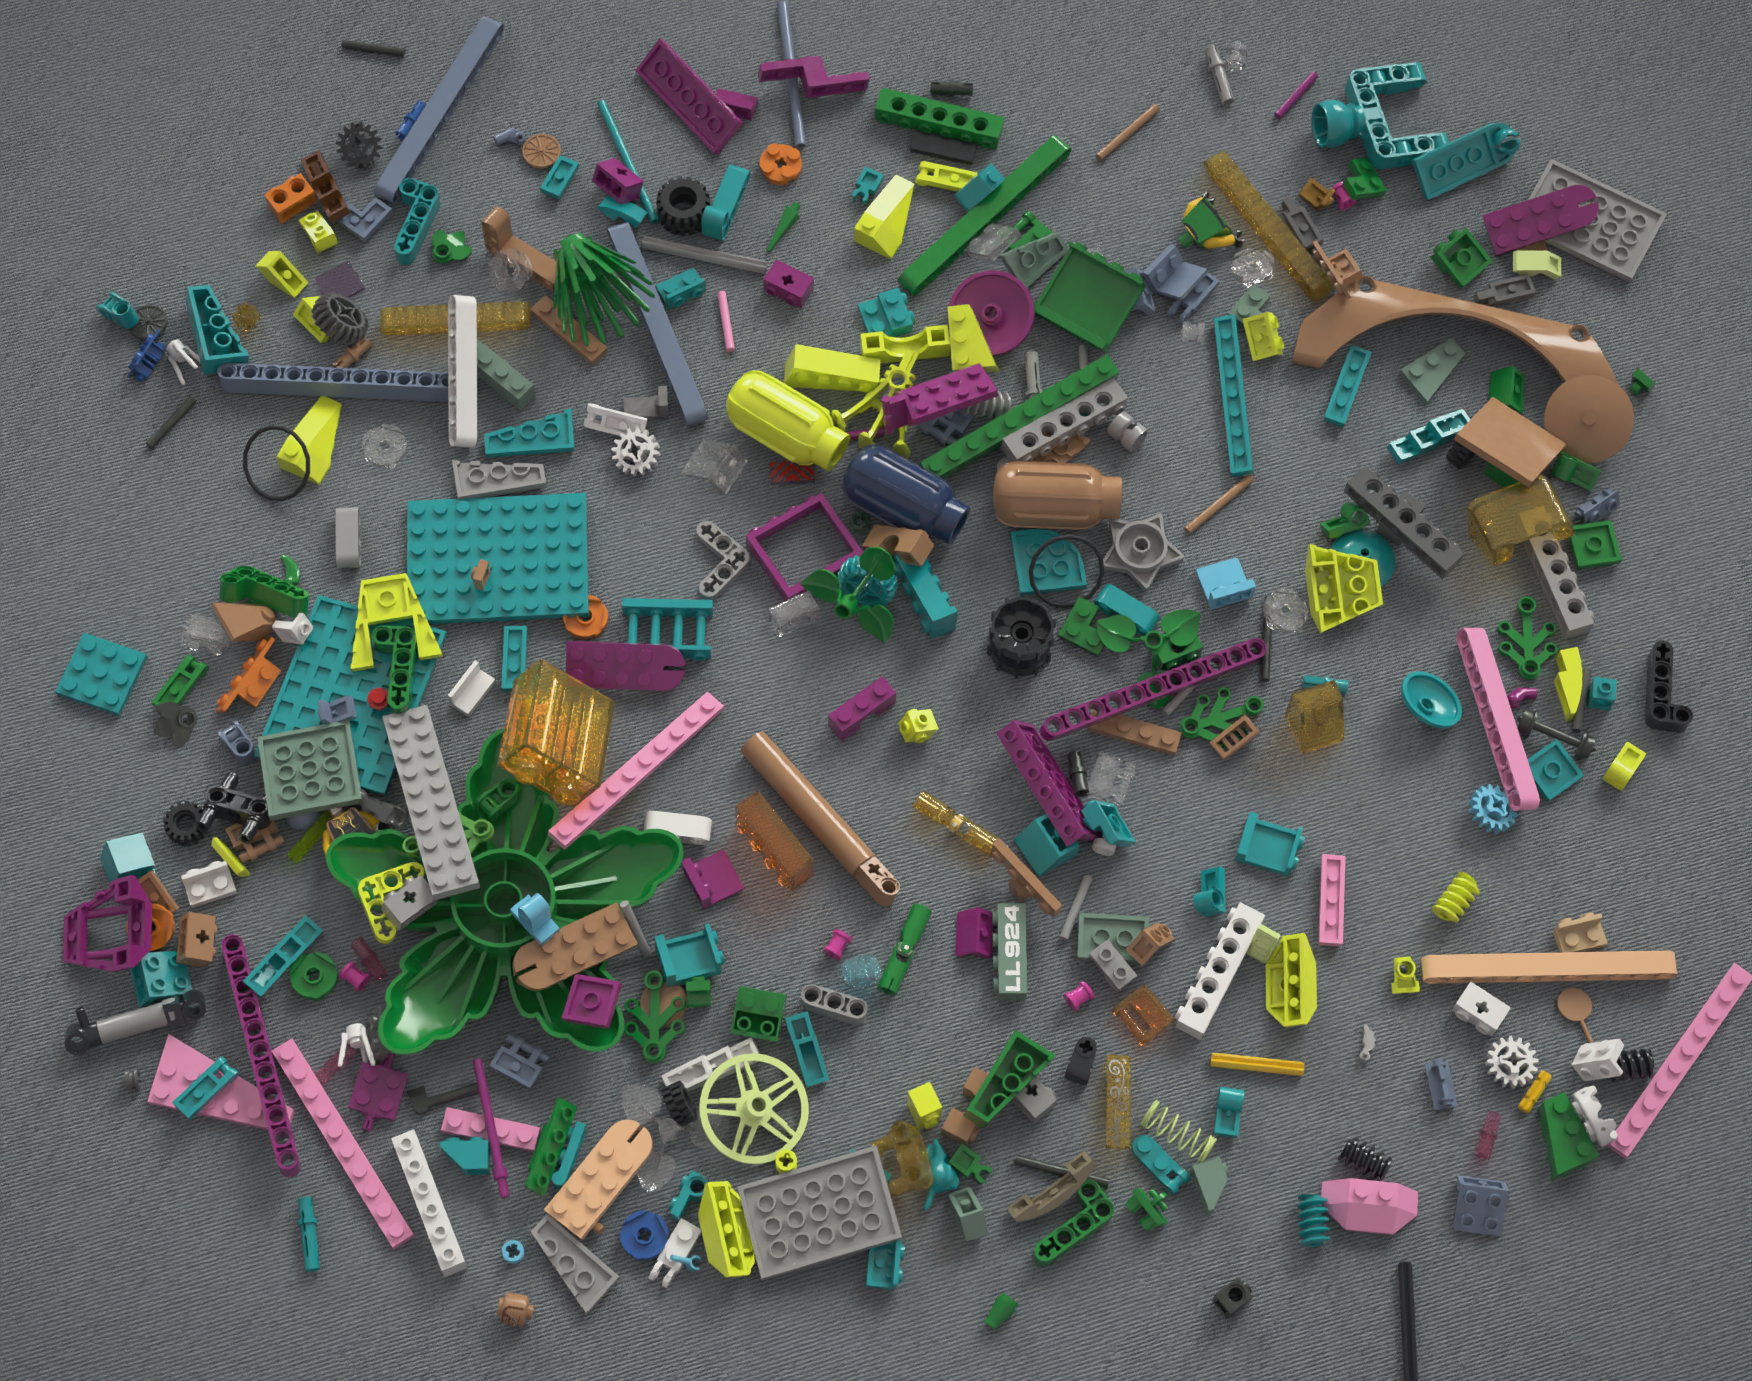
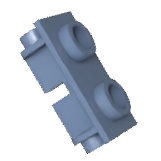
[1575,489,1619,524]
[1424,1058,1458,1110]

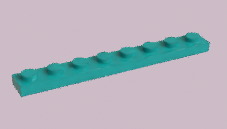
[1214,314,1254,477]

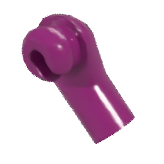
[1507,688,1537,709]

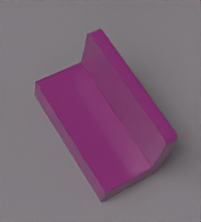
[715,89,758,121]
[955,907,993,959]

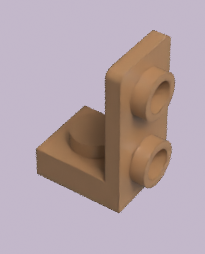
[1125,923,1175,966]

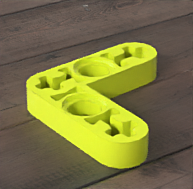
[358,862,425,944]

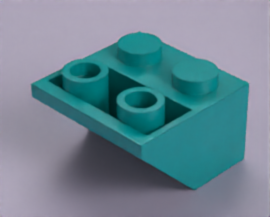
[1014,813,1079,878]

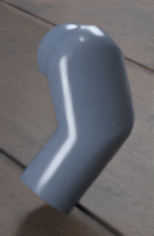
[493,128,526,146]

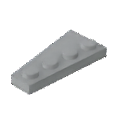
[452,460,547,500]
[531,1214,620,1315]

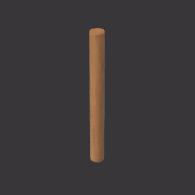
[1096,104,1160,161]
[1184,474,1254,534]

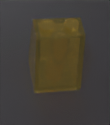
[1285,680,1345,754]

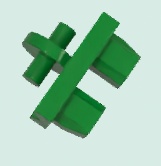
[1125,1187,1169,1232]

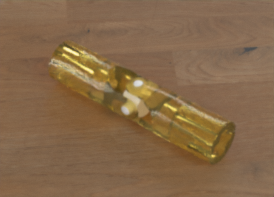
[913,790,999,857]

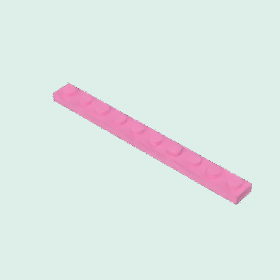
[548,692,724,850]
[1606,963,1752,1159]
[272,1038,415,1250]

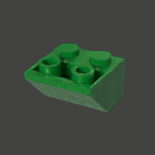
[731,986,787,1042]

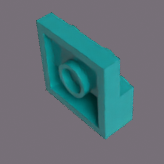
[857,287,915,337]
[1081,800,1136,847]

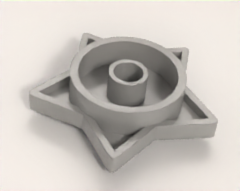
[1103,513,1184,592]

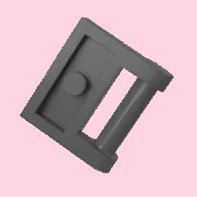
[367,1007,389,1065]

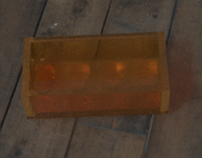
[735,790,814,892]

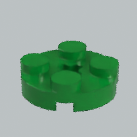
[290,952,338,1001]

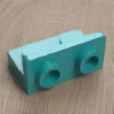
[655,267,706,309]

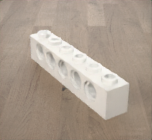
[1175,902,1265,1040]
[391,1129,467,1277]

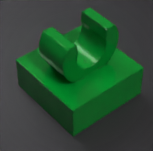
[1630,368,1655,396]

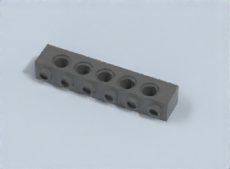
[1344,466,1464,580]

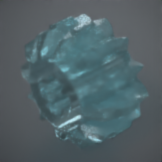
[841,955,882,989]

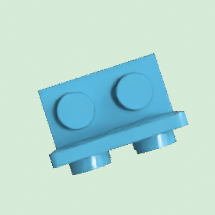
[1196,558,1256,610]

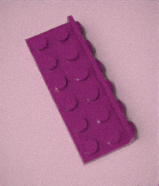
[997,720,1103,846]

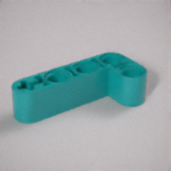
[702,164,751,241]
[394,178,441,265]

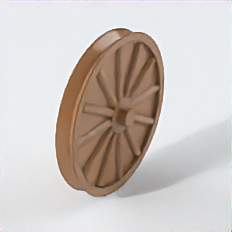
[522,134,561,169]

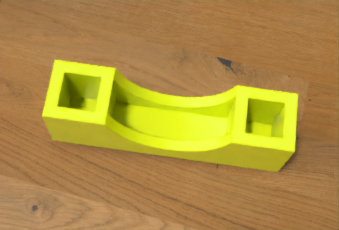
[860,325,950,364]

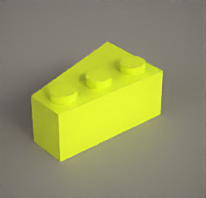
[948,304,999,373]

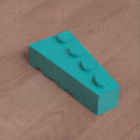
[894,554,958,639]

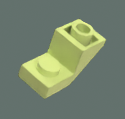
[1513,251,1561,279]

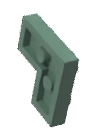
[1228,284,1271,329]

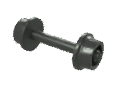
[1517,709,1596,759]

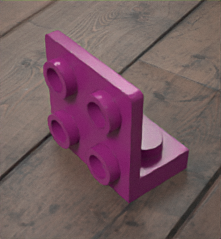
[681,850,744,909]

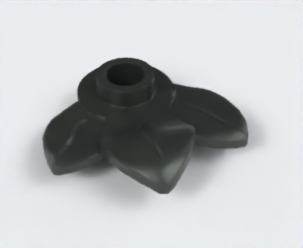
[153,702,197,746]

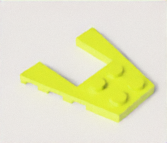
[351,573,443,672]

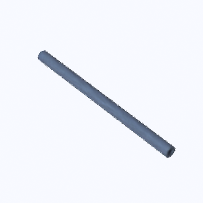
[777,1,806,149]

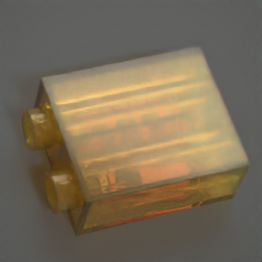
[497,659,615,808]

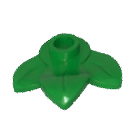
[432,229,473,264]

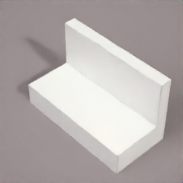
[448,660,496,717]

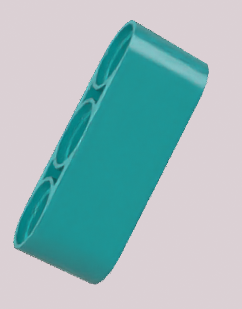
[1094,584,1161,636]

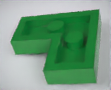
[1342,158,1387,200]
[1058,597,1105,657]

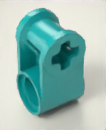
[96,291,139,329]

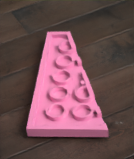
[147,1034,294,1130]

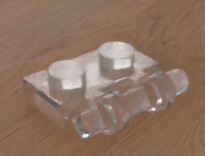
[1087,752,1137,806]

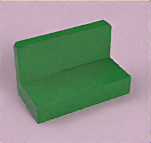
[1489,366,1525,414]

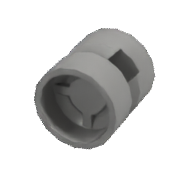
[1106,411,1148,452]

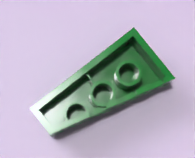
[963,1030,1056,1128]

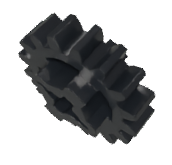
[336,122,383,169]

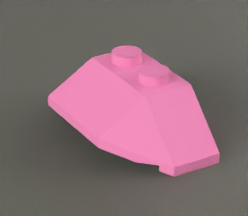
[1321,1178,1418,1235]

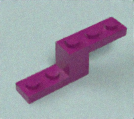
[757,56,870,98]

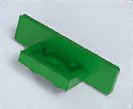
[525,1098,577,1196]

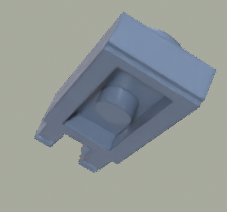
[1167,273,1220,324]

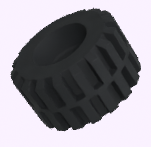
[656,176,710,236]

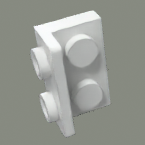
[181,861,237,908]

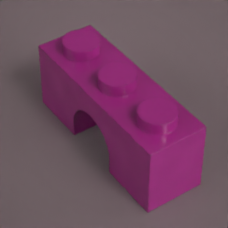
[828,676,896,741]

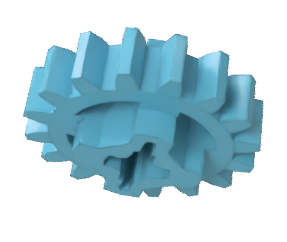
[1468,784,1518,834]

